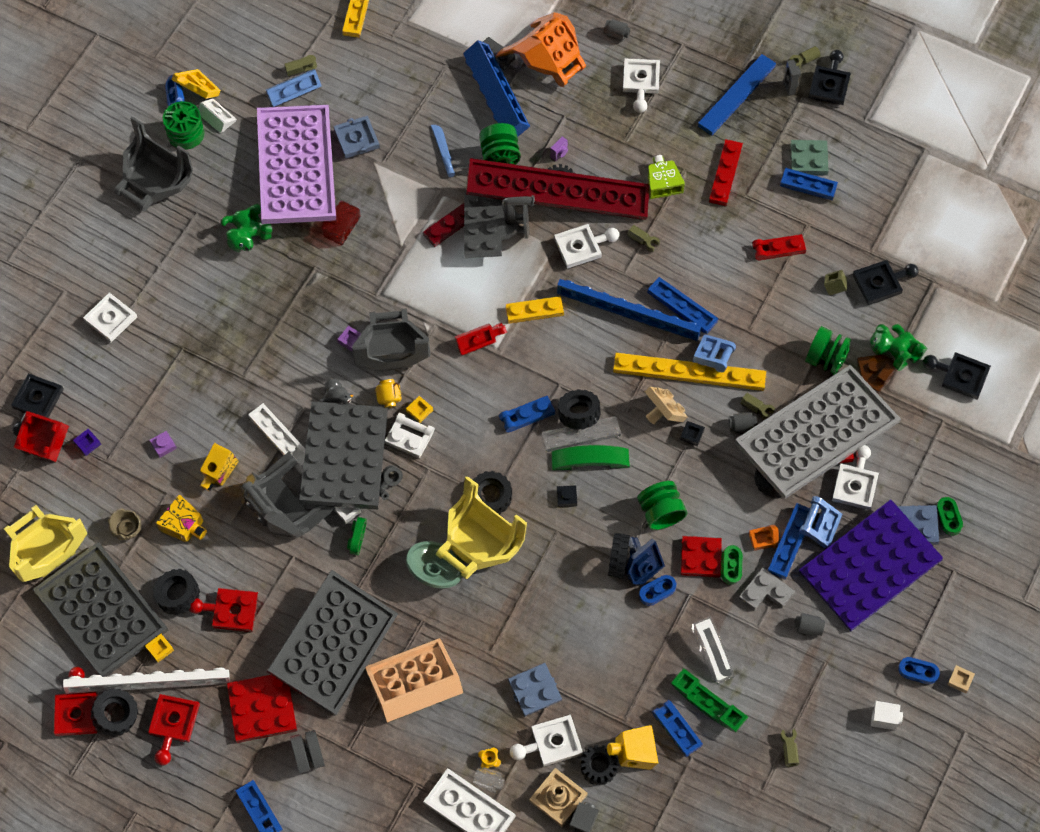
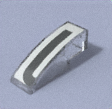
[691,616,735,685]

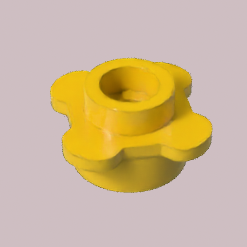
[478,747,501,770]

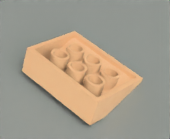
[365,638,463,722]

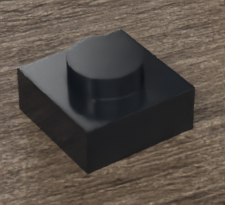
[680,421,705,447]
[557,485,577,507]

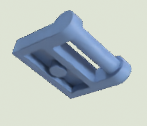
[693,334,736,373]
[799,496,842,548]

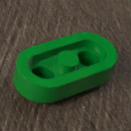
[937,497,963,536]
[347,517,367,556]
[721,545,743,585]

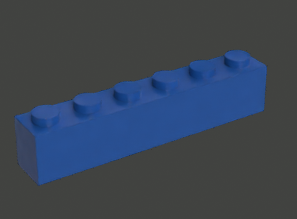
[463,40,530,137]

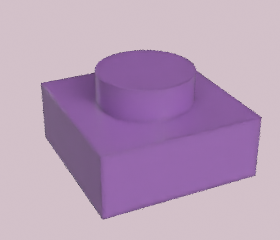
[550,136,568,162]
[337,326,361,351]
[150,431,177,458]

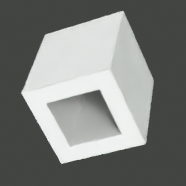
[871,701,903,730]

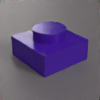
[73,429,101,456]

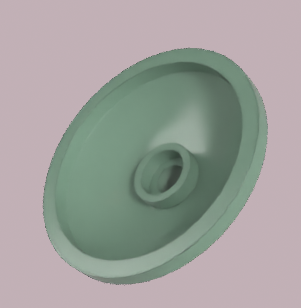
[406,541,464,588]

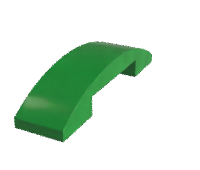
[552,445,630,470]
[671,668,748,733]

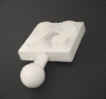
[623,58,660,113]
[554,224,619,269]
[832,445,879,510]
[510,715,583,766]

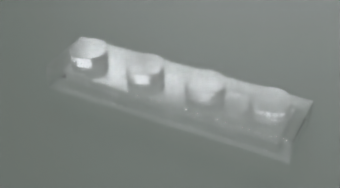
[541,416,621,452]

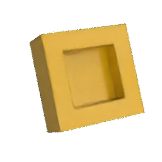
[406,396,433,423]
[145,634,174,663]

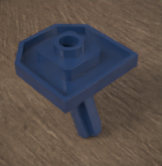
[625,536,665,584]

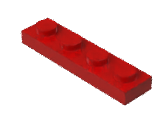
[709,139,743,206]

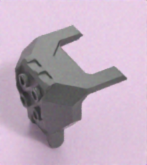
[114,117,193,212]
[352,308,430,371]
[241,452,336,538]

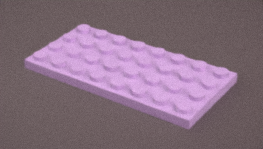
[257,105,336,224]

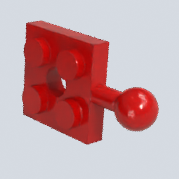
[189,588,258,632]
[54,667,97,736]
[148,694,200,766]

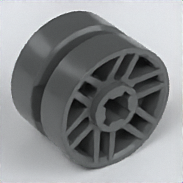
[290,730,325,773]

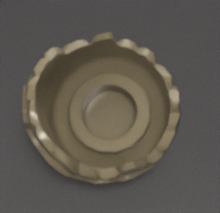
[109,508,141,540]

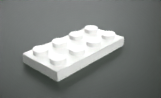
[423,768,516,832]

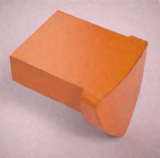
[749,525,779,551]

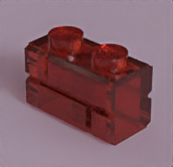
[322,200,361,245]

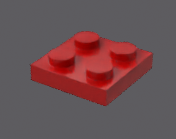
[681,536,722,578]

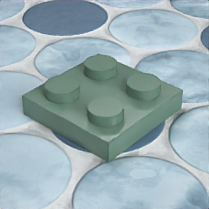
[790,140,829,175]

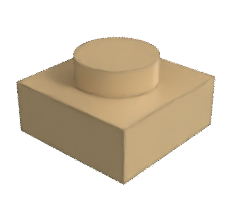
[947,665,975,693]

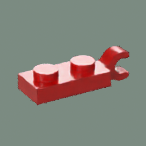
[455,323,507,355]

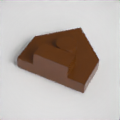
[857,354,897,394]

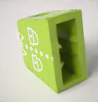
[648,155,685,199]

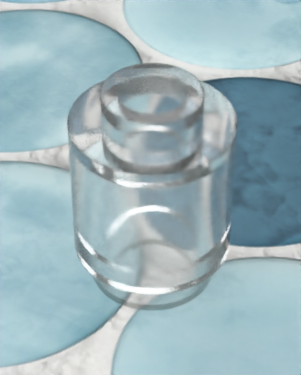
[473,767,505,793]

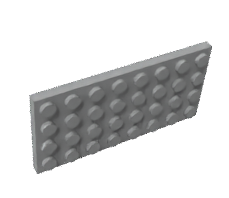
[734,365,901,499]

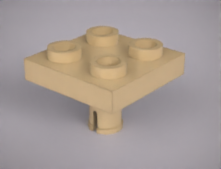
[645,387,688,424]
[529,768,588,827]

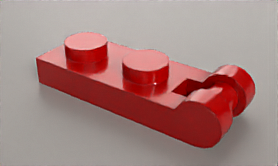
[752,234,806,261]

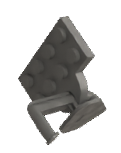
[464,191,535,258]

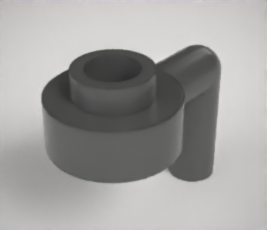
[379,465,403,500]

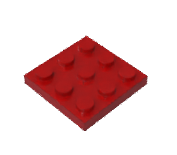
[227,675,297,743]

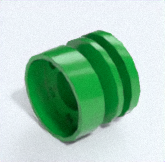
[162,101,205,150]
[479,123,521,165]
[805,326,851,375]
[637,481,688,530]

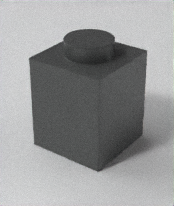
[569,802,599,832]

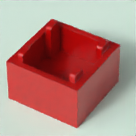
[13,411,69,462]

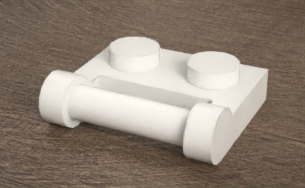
[385,413,435,459]

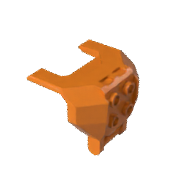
[495,12,586,87]

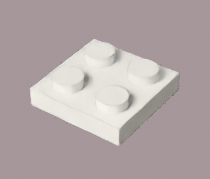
[83,292,137,342]

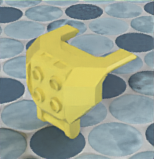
[436,476,527,579]
[4,505,87,582]

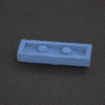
[266,69,322,107]

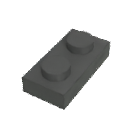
[483,37,515,70]
[783,60,801,96]

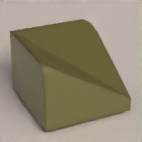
[824,270,847,295]

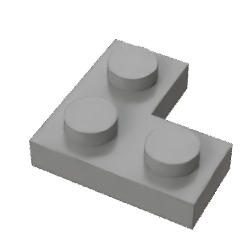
[739,568,795,611]

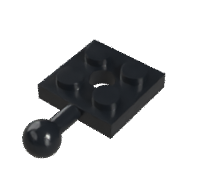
[808,50,851,105]
[852,260,919,305]
[923,352,991,400]
[11,373,64,436]

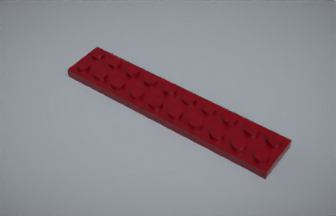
[466,158,650,220]

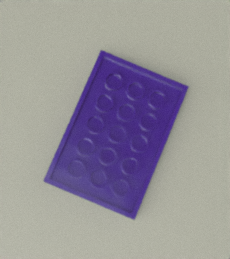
[799,499,943,632]

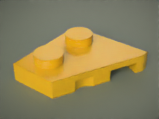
[172,69,221,99]

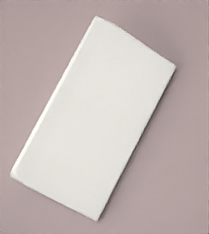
[198,98,237,133]

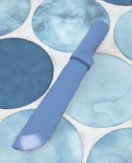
[431,125,455,177]

